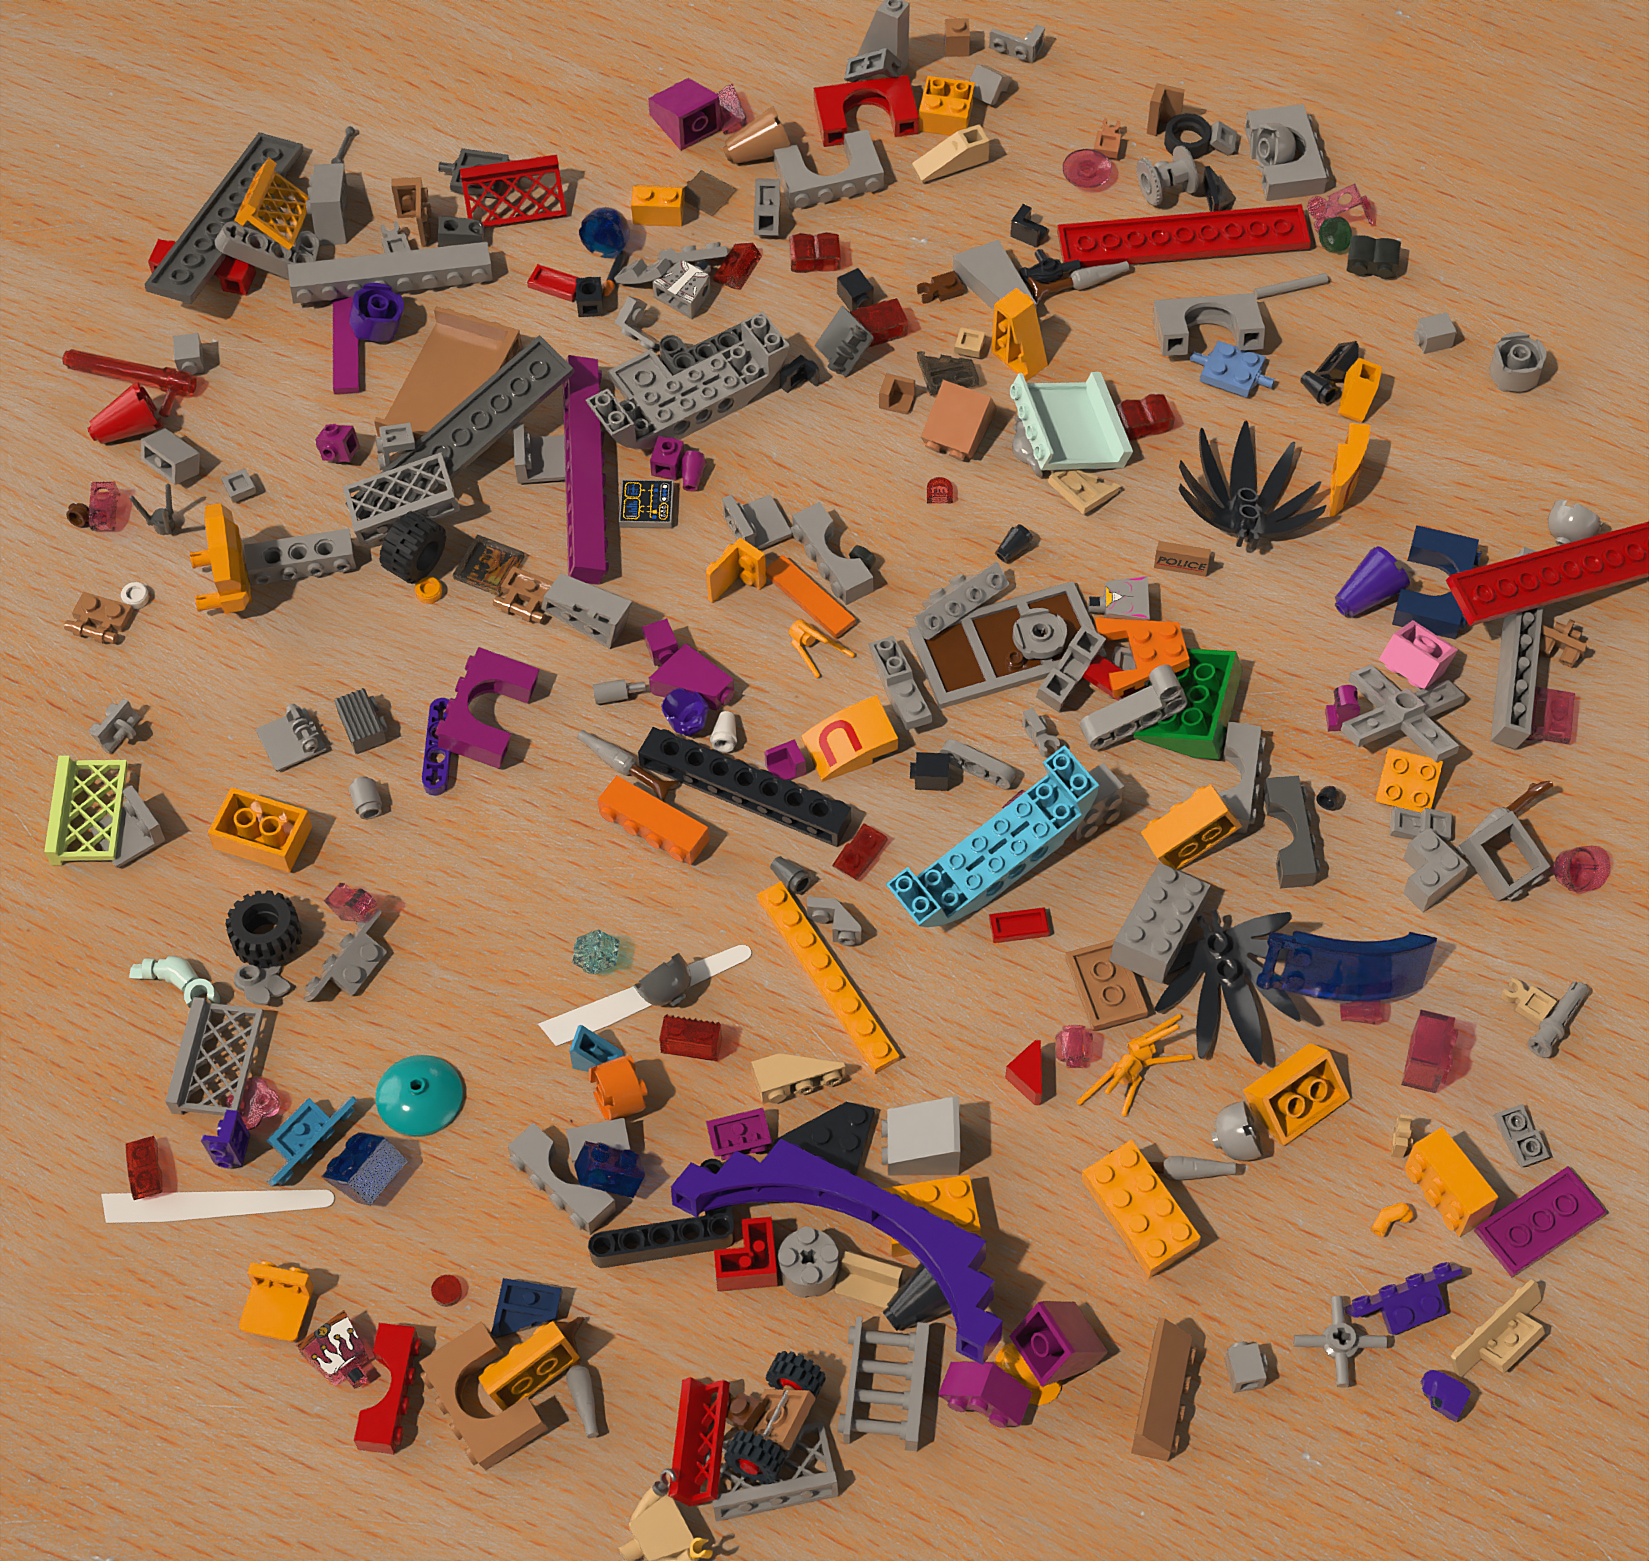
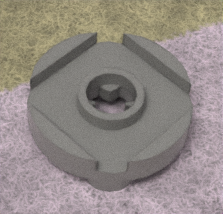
[1013,608,1067,659]

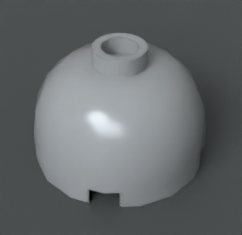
[1250,123,1296,173]
[1548,500,1603,545]
[1211,1100,1263,1161]

